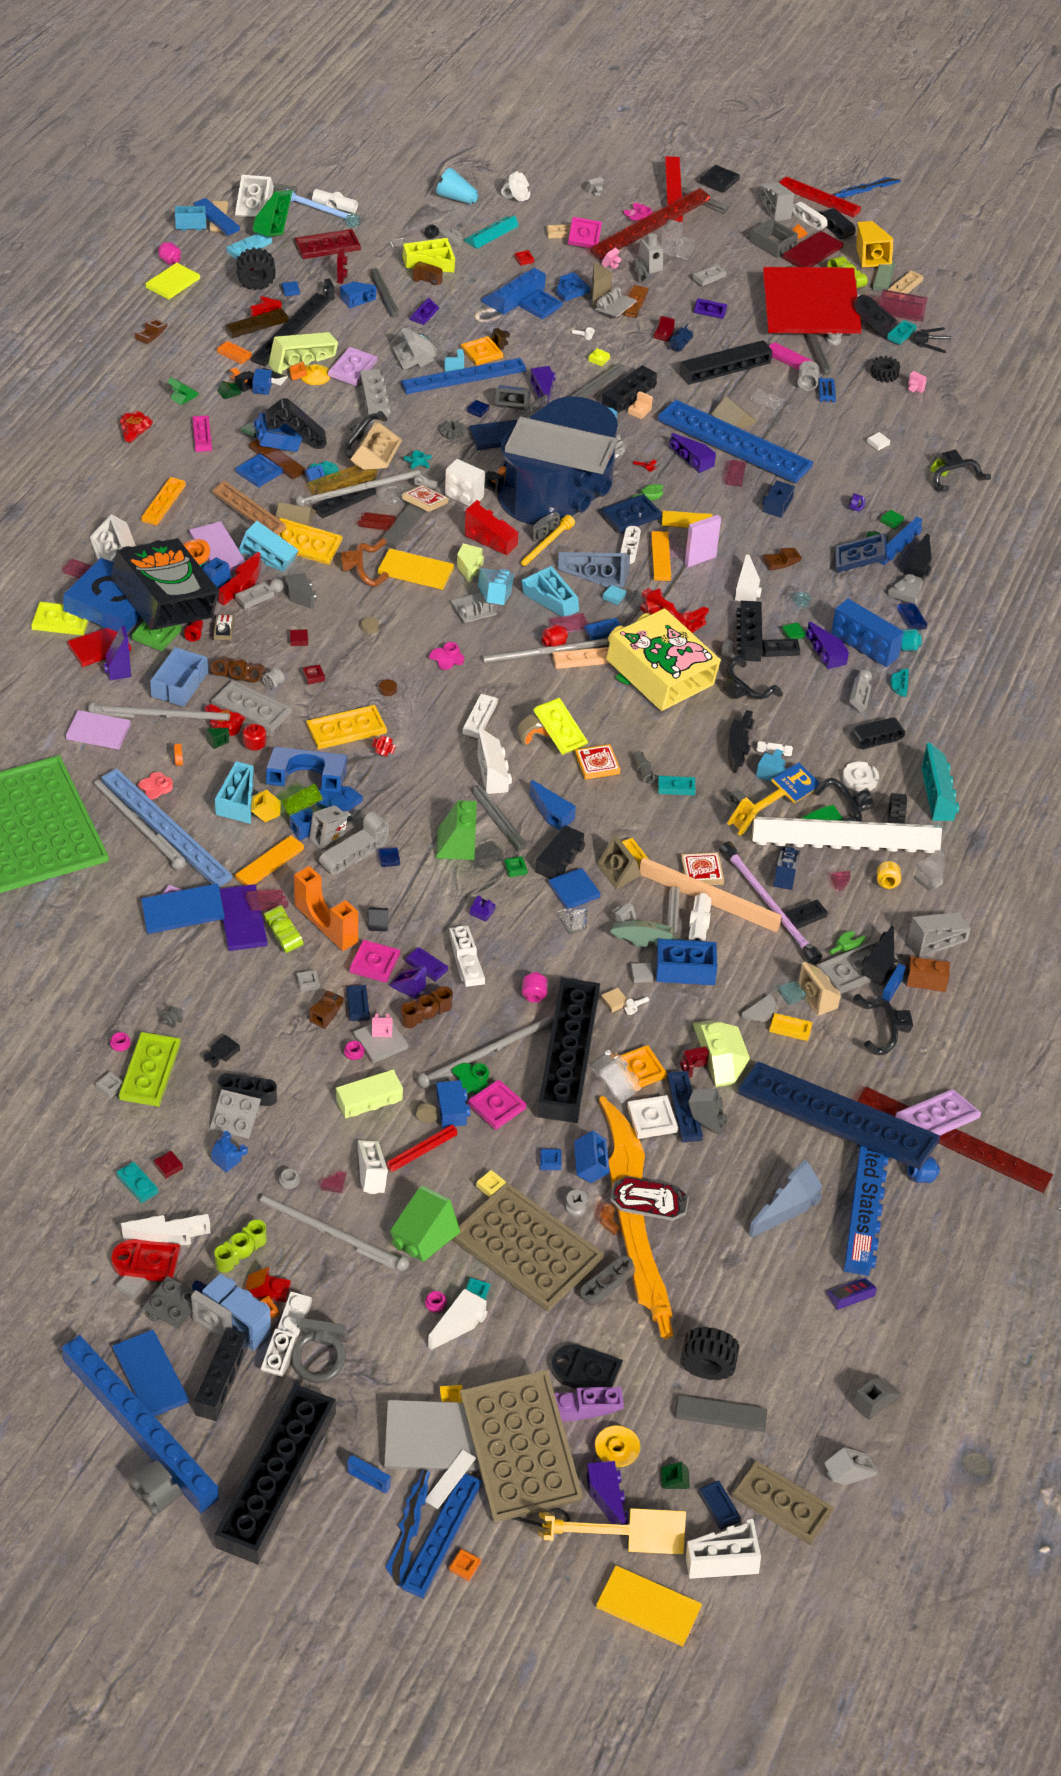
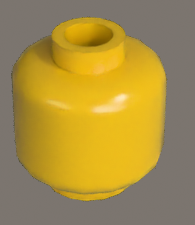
[876,861,901,889]

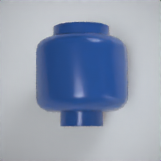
[907,1156,940,1183]

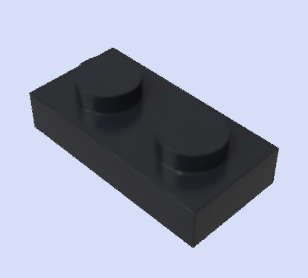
[763,639,801,657]
[785,899,828,929]

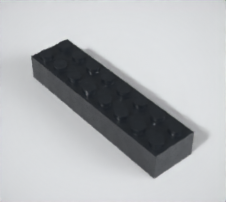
[537,978,600,1123]
[214,1384,336,1565]

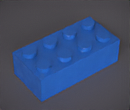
[831,598,904,667]

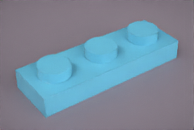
[226,233,272,259]

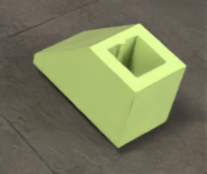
[457,543,484,582]

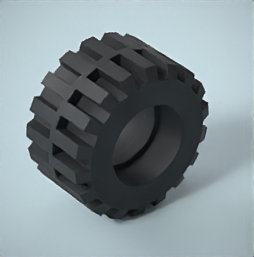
[236,247,276,290]
[680,1327,740,1380]

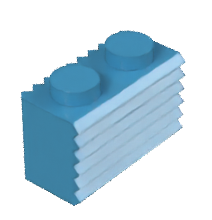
[175,206,206,231]

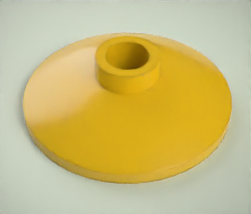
[300,364,331,385]
[595,1426,640,1467]

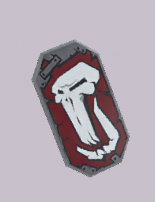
[611,1176,689,1221]

